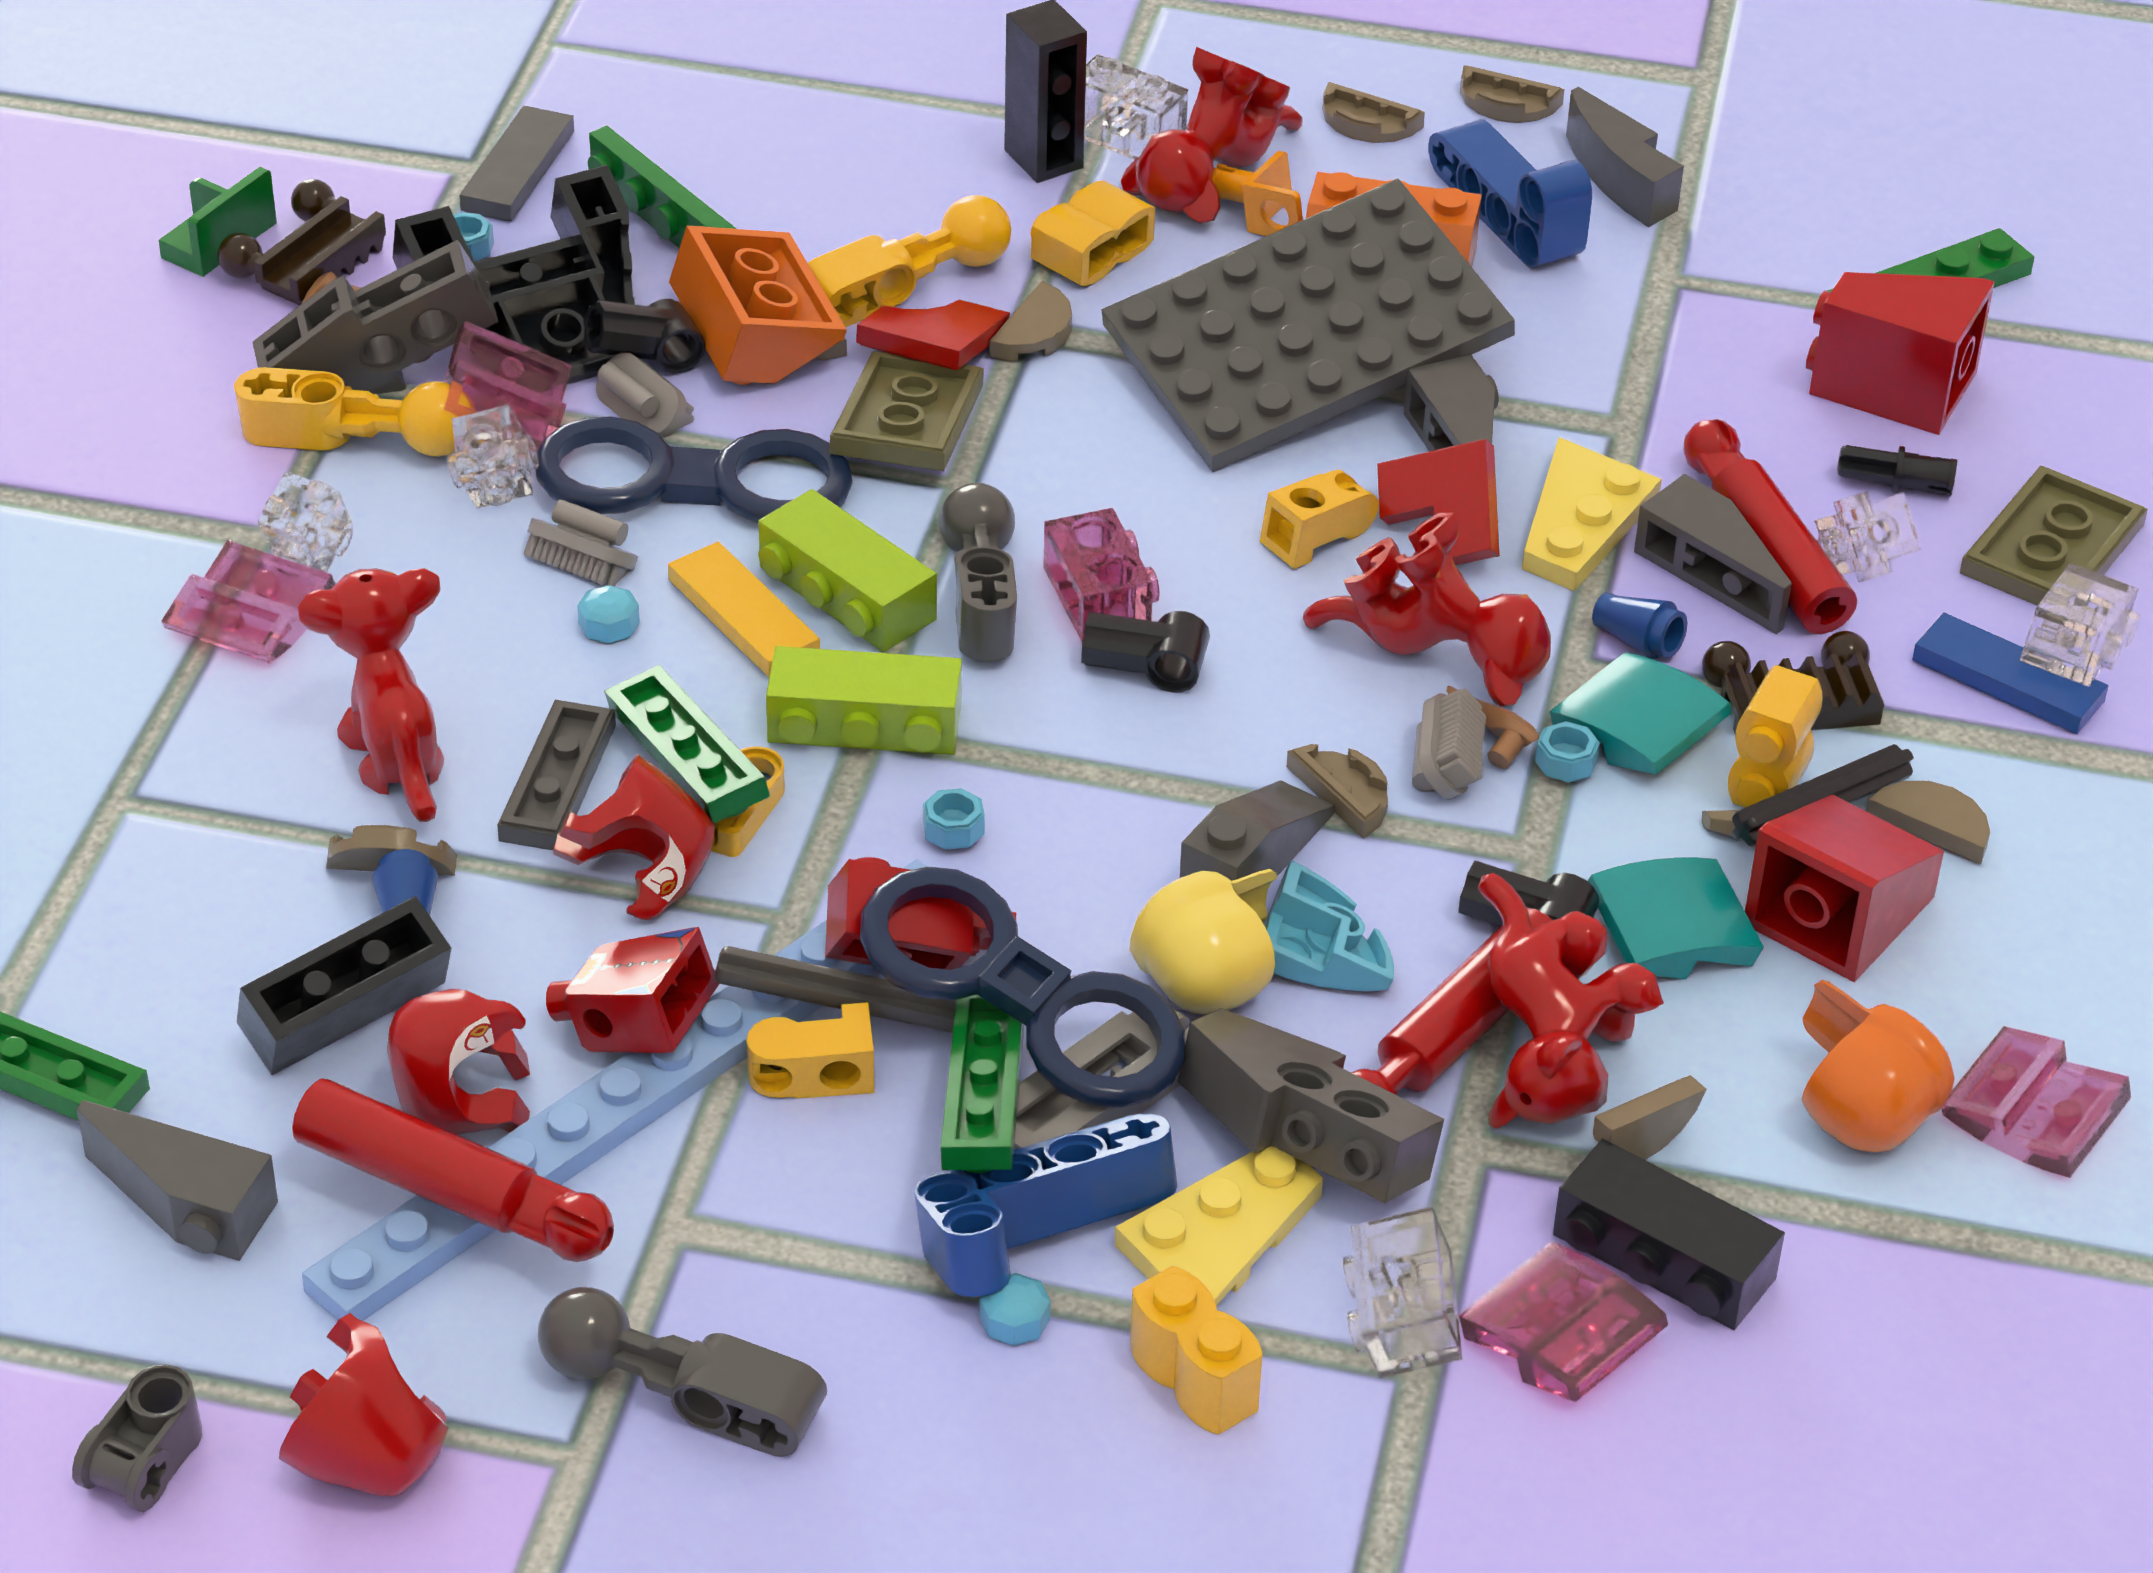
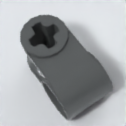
[72,1364,202,1512]

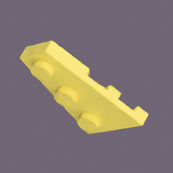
[1522,437,1662,591]
[1115,1146,1323,1306]

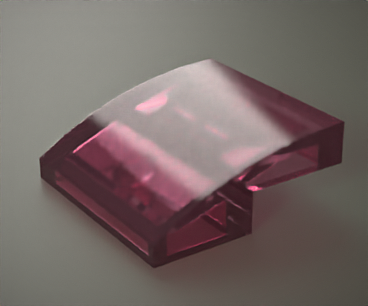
[444,321,572,453]
[161,540,336,664]
[1941,1026,2131,1178]
[1459,1241,1668,1402]

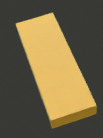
[668,541,820,678]

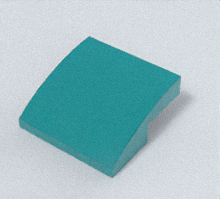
[1549,652,1732,774]
[1588,857,1764,979]

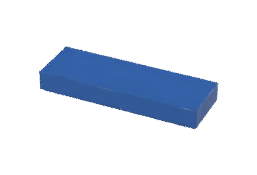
[1912,612,2109,734]

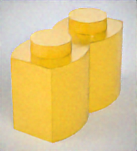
[1030,180,1156,286]
[1728,665,1823,808]
[1130,1266,1262,1435]

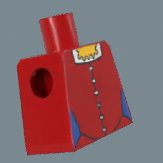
[546,927,719,1053]

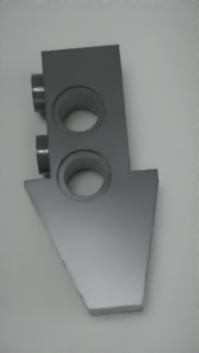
[252,240,498,394]
[1177,1008,1444,1203]

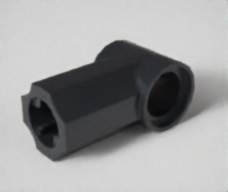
[583,299,706,373]
[1081,611,1210,693]
[1458,860,1600,926]

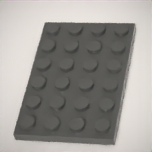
[1101,178,1515,472]

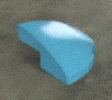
[1264,860,1394,991]

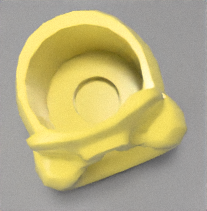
[1129,869,1277,1015]

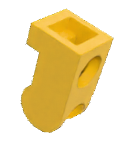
[1259,470,1379,569]
[746,1002,874,1099]

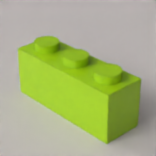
[758,489,937,653]
[766,646,962,755]

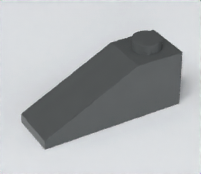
[1404,355,1499,451]
[1634,474,1792,635]
[1180,780,1335,883]
[77,1100,278,1261]

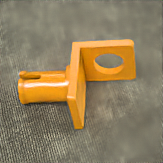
[1212,151,1303,236]

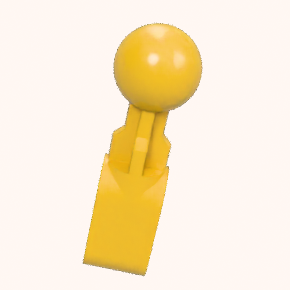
[808,195,1012,327]
[234,367,474,457]

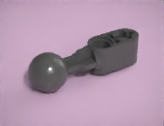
[939,483,1017,662]
[538,1287,827,1457]

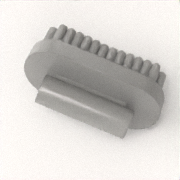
[596,353,694,437]
[524,500,639,586]
[1412,689,1487,800]

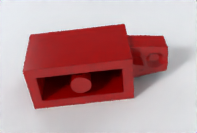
[825,857,1016,970]

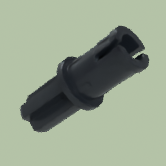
[1837,445,1957,497]

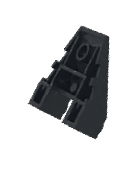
[392,165,635,395]

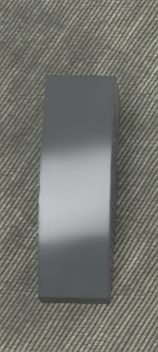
[1566,86,1684,228]

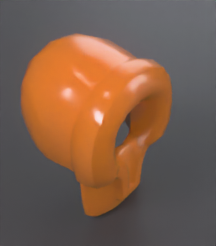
[1801,980,1955,1152]

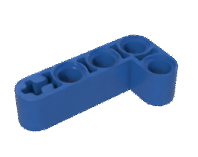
[1428,119,1592,268]
[914,1114,1178,1297]

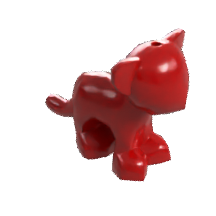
[1121,47,1303,224]
[1303,512,1551,707]
[298,568,444,822]
[1478,872,1664,1129]

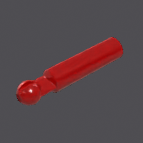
[1683,419,1858,634]
[1351,908,1552,1096]
[292,1078,614,1262]

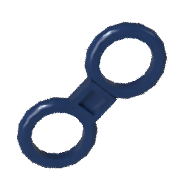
[534,416,853,523]
[860,866,1185,1108]

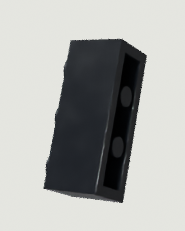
[1004,0,1087,183]
[236,896,452,1075]
[1553,1138,1785,1331]

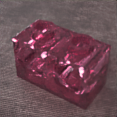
[1043,508,1160,643]

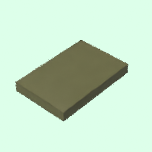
[829,351,984,471]
[1960,465,2148,619]

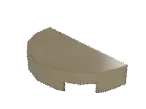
[1460,65,1565,123]
[1322,82,1425,143]
[989,281,1072,361]
[1286,744,1388,839]
[1866,781,1990,864]
[326,825,457,876]
[1593,1075,1707,1160]

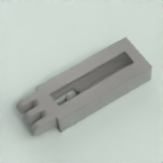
[1014,1010,1189,1150]

